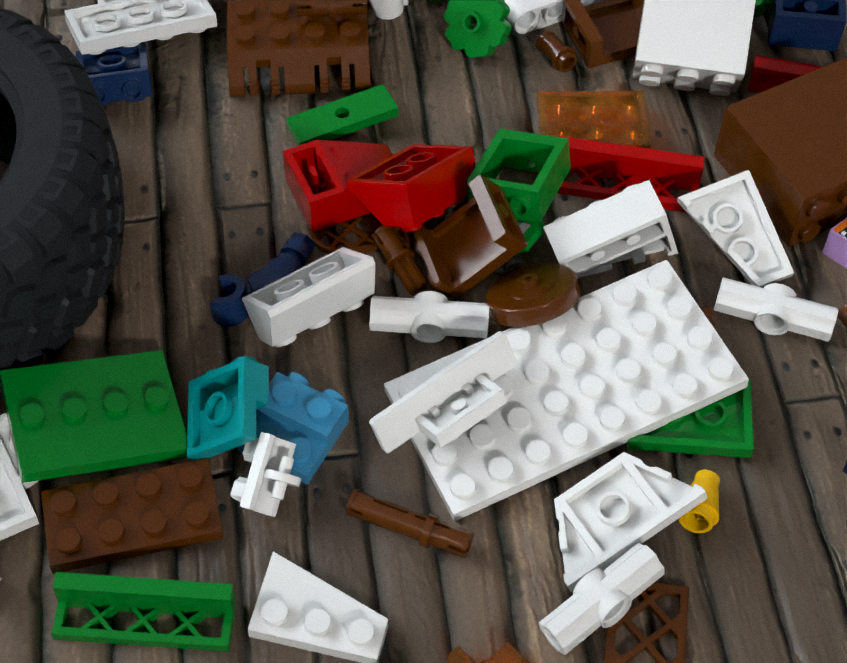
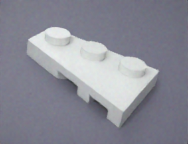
[677,170,794,288]
[248,551,388,663]

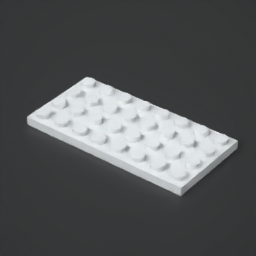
[384,260,749,522]

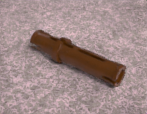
[346,489,474,559]

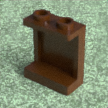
[561,0,644,68]
[413,174,528,298]

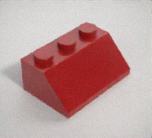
[346,144,476,232]

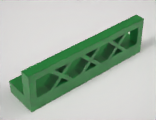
[51,572,237,652]

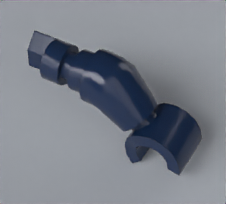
[209,232,316,327]

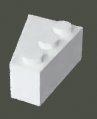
[543,180,678,278]

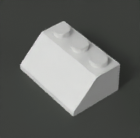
[241,247,375,347]

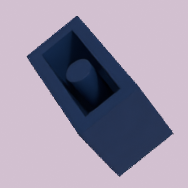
[768,0,846,51]

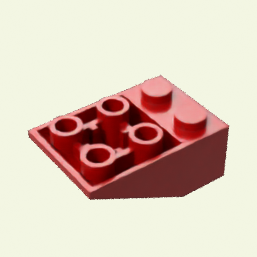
[282,140,393,232]

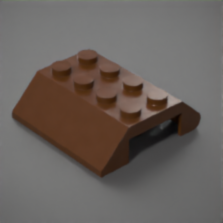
[227,0,370,97]

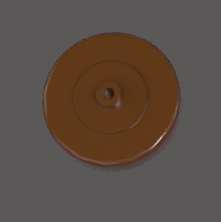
[486,263,581,327]

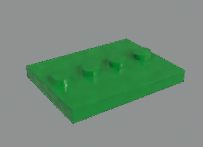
[0,350,187,483]

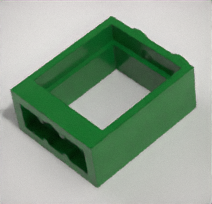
[467,128,571,222]

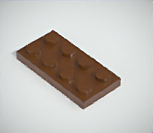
[41,458,224,574]

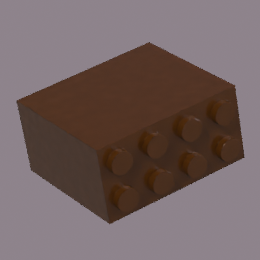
[714,58,847,247]

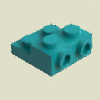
[187,356,269,460]

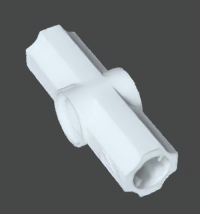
[714,277,838,342]
[369,291,489,343]
[539,543,665,656]

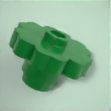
[444,0,512,58]

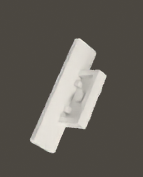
[369,331,517,453]

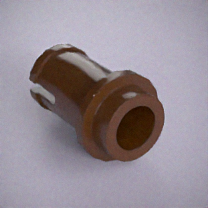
[536,31,577,72]

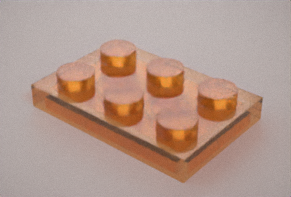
[537,91,651,149]

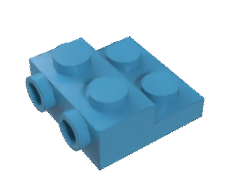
[237,372,349,485]

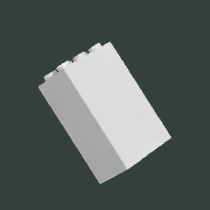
[632,0,756,96]

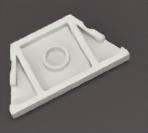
[554,452,708,592]

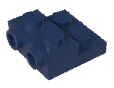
[76,42,153,106]

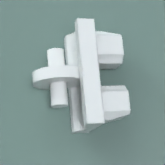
[230,432,301,517]

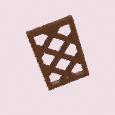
[604,582,689,663]

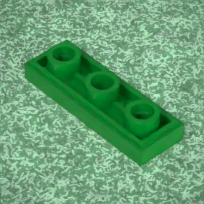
[286,84,398,146]

